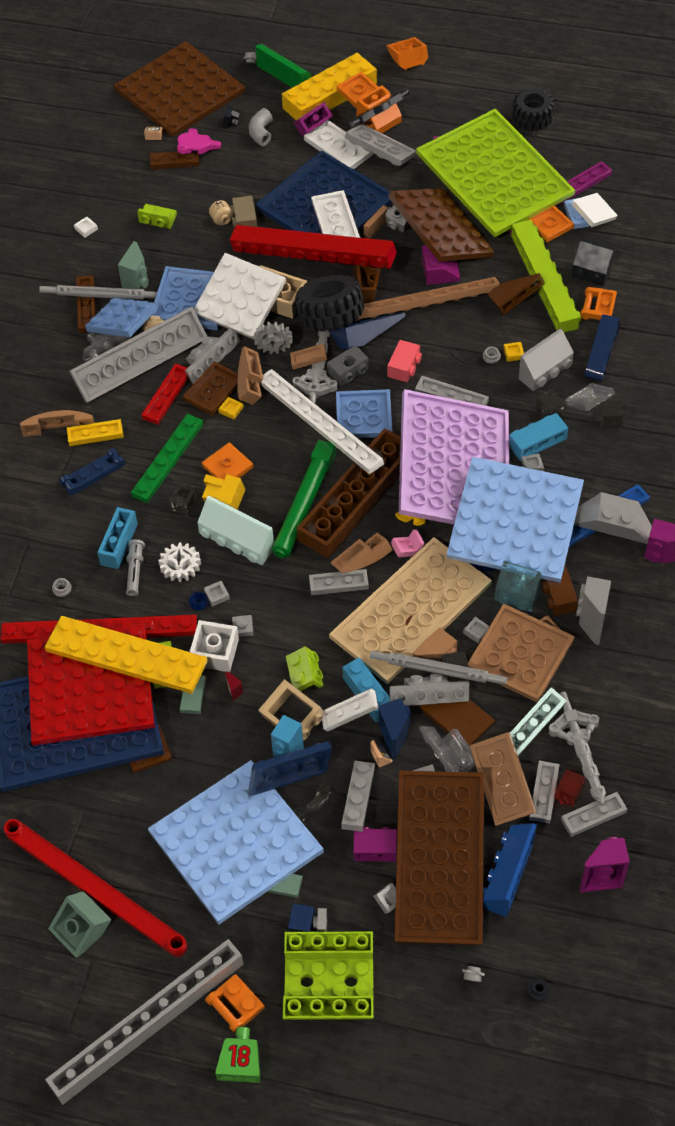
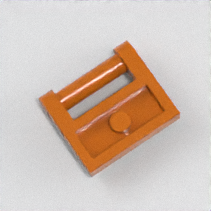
[580,287,617,320]
[205,974,265,1033]

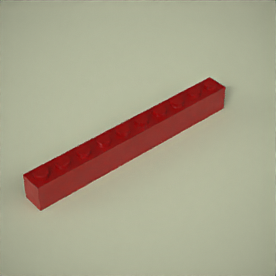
[230,225,396,269]

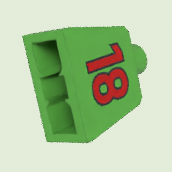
[216,1027,261,1083]

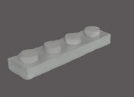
[415,376,489,406]
[341,761,375,832]

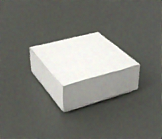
[74,217,98,237]

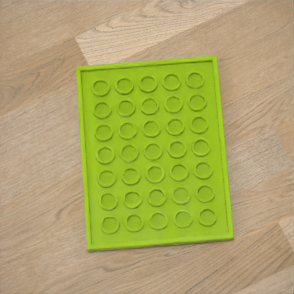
[416,109,575,237]

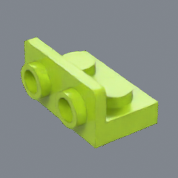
[137,204,177,229]

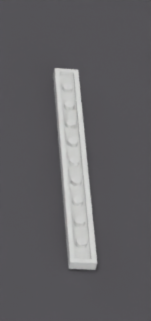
[259,369,384,474]

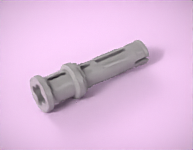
[126,539,145,596]

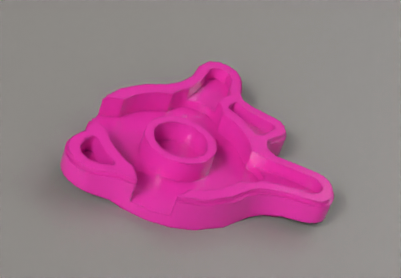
[177,128,221,154]

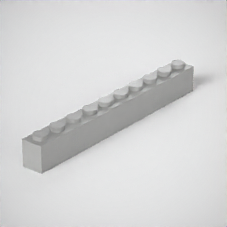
[45,939,244,1105]

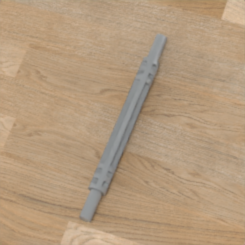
[39,285,157,300]
[370,651,508,685]

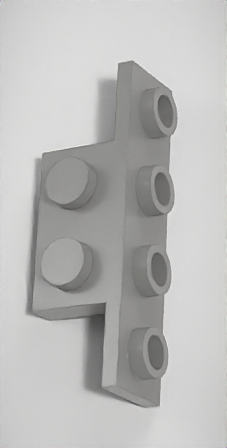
[185,328,241,384]
[390,674,469,706]

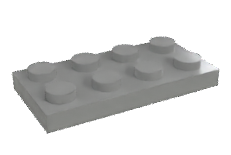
[345,123,416,166]

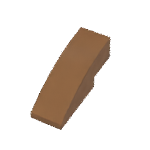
[237,346,263,405]
[330,533,393,573]

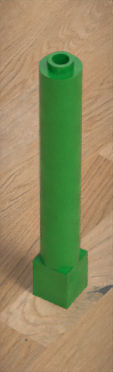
[272,439,336,558]

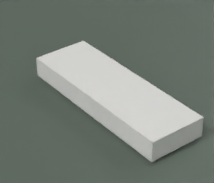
[322,689,378,732]

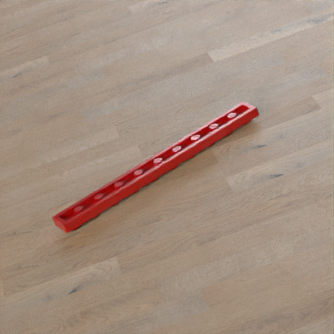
[1,615,197,644]

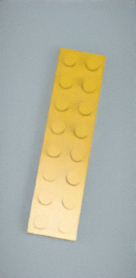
[45,616,208,694]

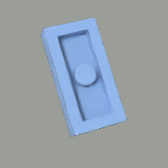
[564,198,589,229]

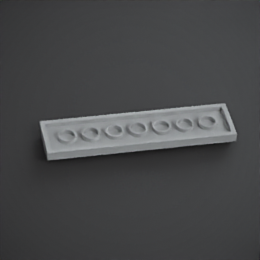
[69,307,207,403]

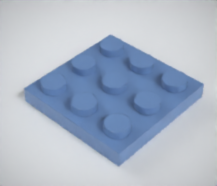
[85,298,158,337]
[336,389,392,438]

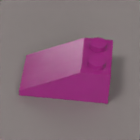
[644,519,675,563]

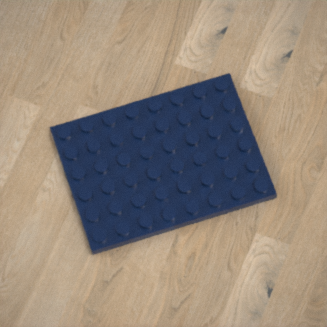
[0,676,164,792]

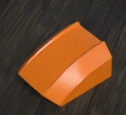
[386,37,428,70]

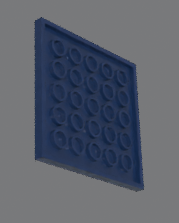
[255,151,392,234]

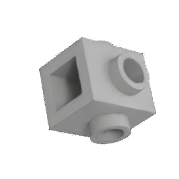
[385,205,409,233]

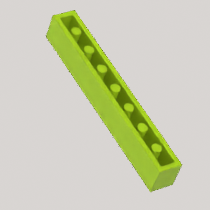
[511,220,581,332]

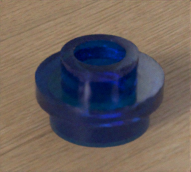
[189,592,208,610]

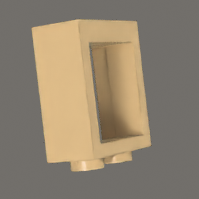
[259,679,324,741]

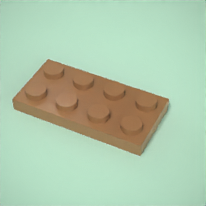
[470,732,536,826]

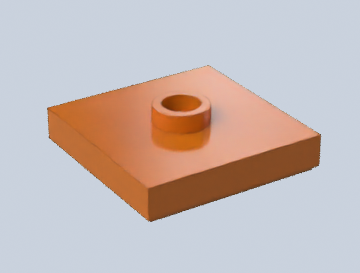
[528,206,574,243]
[201,442,254,480]

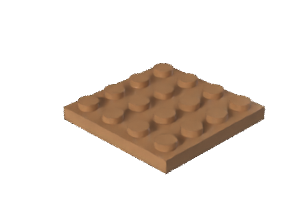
[467,604,574,702]

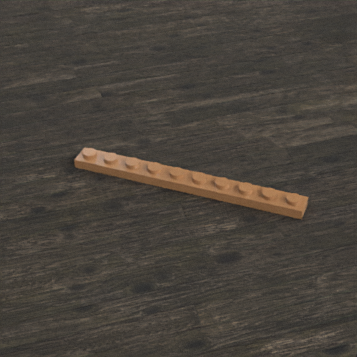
[356,277,500,321]

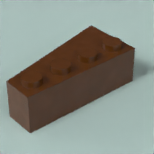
[353,240,388,304]

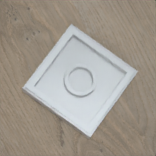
[571,193,618,227]

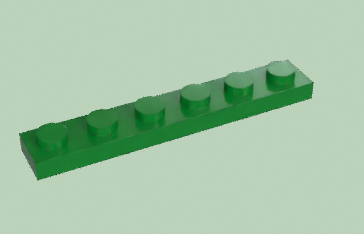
[131,414,204,503]

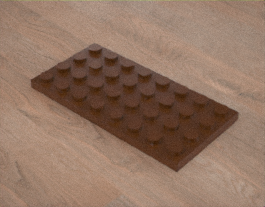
[395,770,484,946]

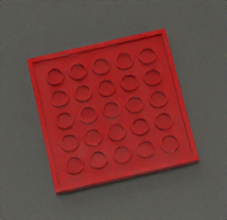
[27,623,155,746]

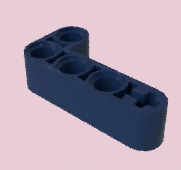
[585,314,620,382]

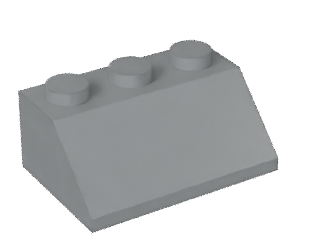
[519,329,574,391]
[576,576,611,645]

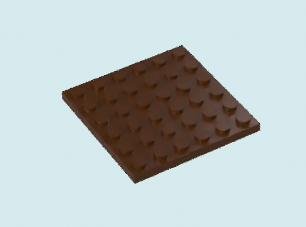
[113,41,246,137]

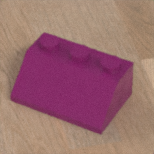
[579,837,629,893]

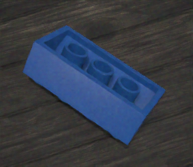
[483,823,537,917]

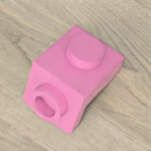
[391,530,424,557]

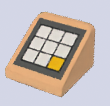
[144,127,163,140]
[371,740,392,767]

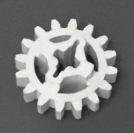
[159,543,201,582]

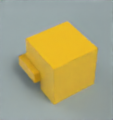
[202,474,245,510]

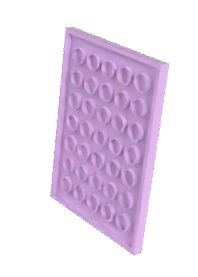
[399,389,509,524]

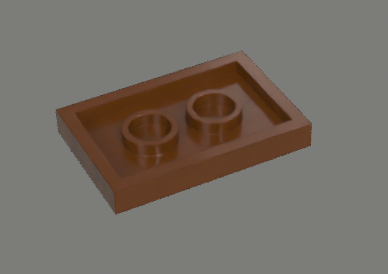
[183,361,238,416]

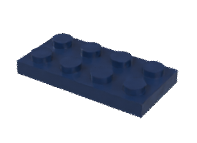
[248,741,332,796]

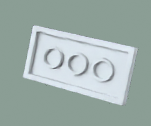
[304,120,373,169]
[311,190,360,238]

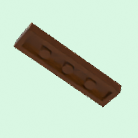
[76,275,96,333]

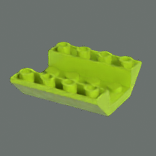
[283,931,373,1020]

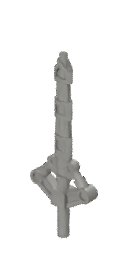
[293,329,337,404]
[549,692,606,806]

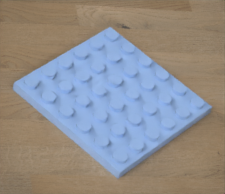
[446,457,584,583]
[148,760,324,925]

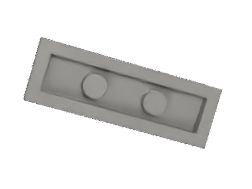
[309,569,369,595]
[529,761,560,824]
[561,792,627,837]

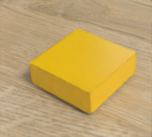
[503,342,524,362]
[219,397,244,420]

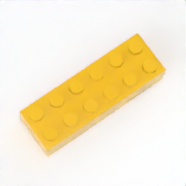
[282,53,377,120]

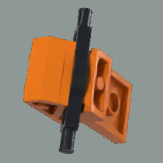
[336,71,409,133]

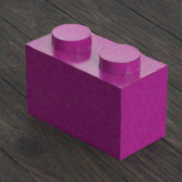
[293,102,333,136]
[354,827,397,862]

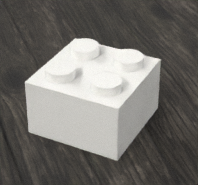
[190,620,239,672]

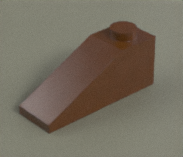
[488,273,545,316]

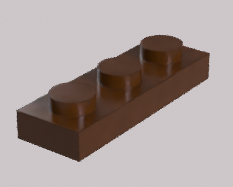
[150,150,199,170]

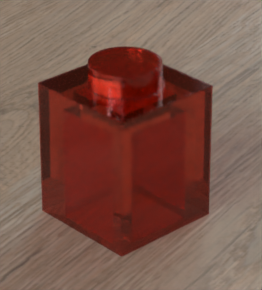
[555,769,586,807]

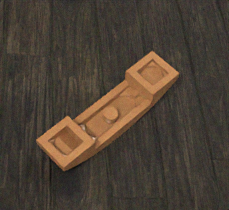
[20,410,94,437]

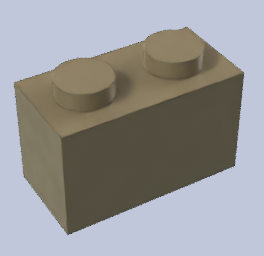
[230,196,257,227]

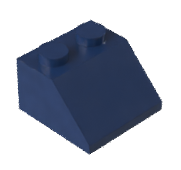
[378,699,411,759]

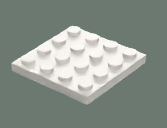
[194,253,286,339]

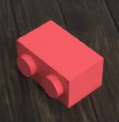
[387,340,422,383]

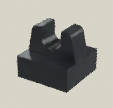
[221,105,240,129]

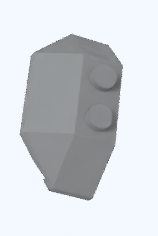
[574,492,652,544]

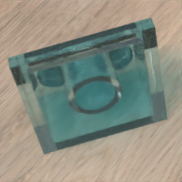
[494,561,541,611]

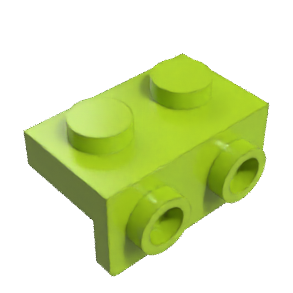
[286,646,323,691]

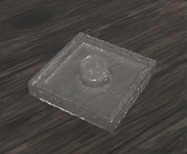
[564,383,615,411]

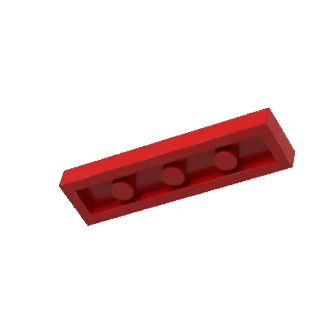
[141,364,189,425]

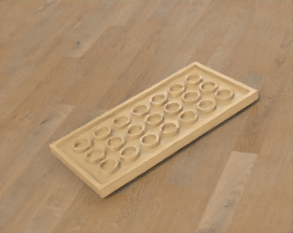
[329,537,492,684]

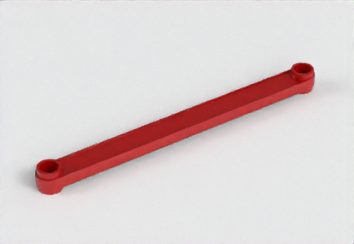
[4,819,187,957]

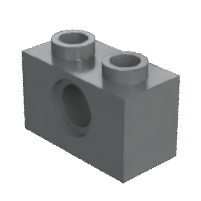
[327,345,369,387]

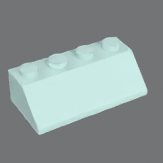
[198,496,274,565]

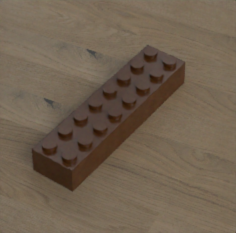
[296,428,401,559]

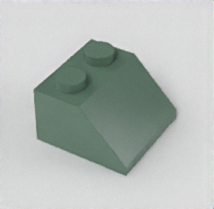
[118,241,149,289]
[48,891,111,958]

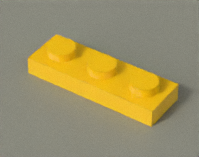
[67,419,124,446]

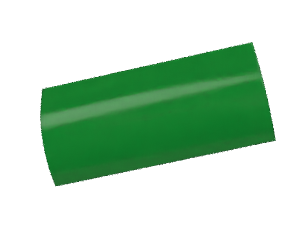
[255,44,312,88]

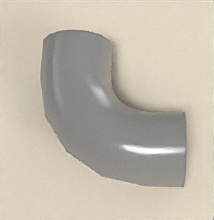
[248,108,273,147]

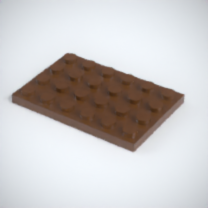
[388,188,494,262]

